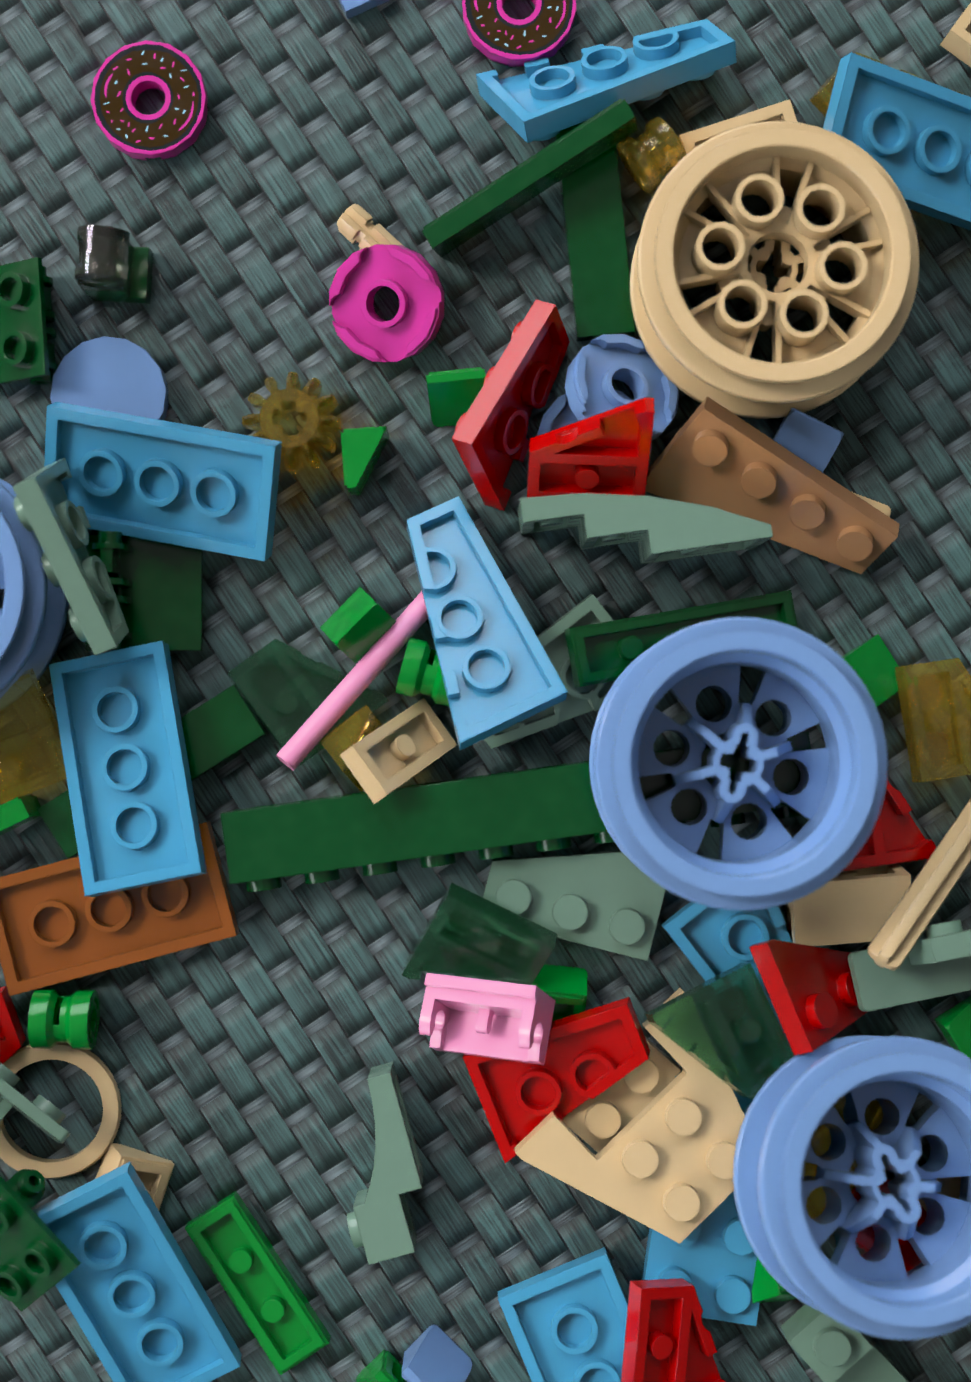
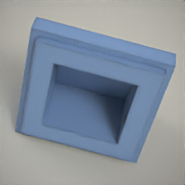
[773,408,844,473]
[401,1324,472,1382]

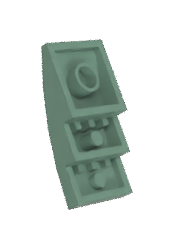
[518,493,773,565]

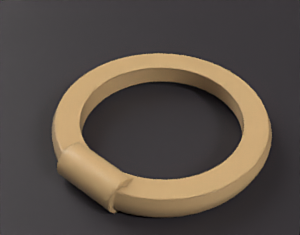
[0,1043,122,1179]

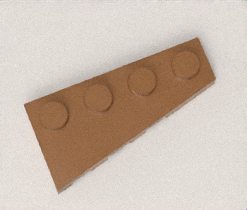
[646,396,900,574]

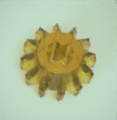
[242,372,343,474]

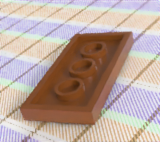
[0,821,240,996]

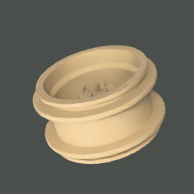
[629,121,920,419]

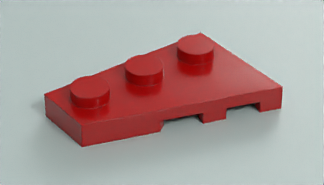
[451,300,570,511]
[463,997,650,1163]

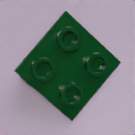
[0,257,59,385]
[86,531,203,651]
[0,1169,81,1312]

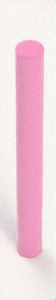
[276,591,428,771]

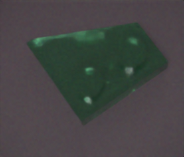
[228,639,388,769]
[402,883,557,985]
[645,962,794,1099]

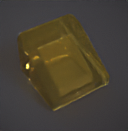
[320,705,382,792]

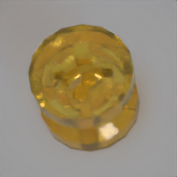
[617,117,687,193]

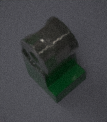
[74,225,153,304]

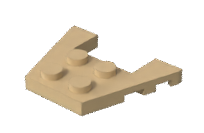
[514,988,745,1244]

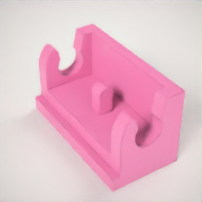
[419,973,556,1065]

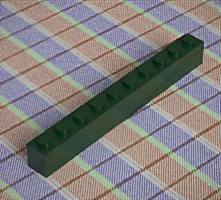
[220,731,811,892]

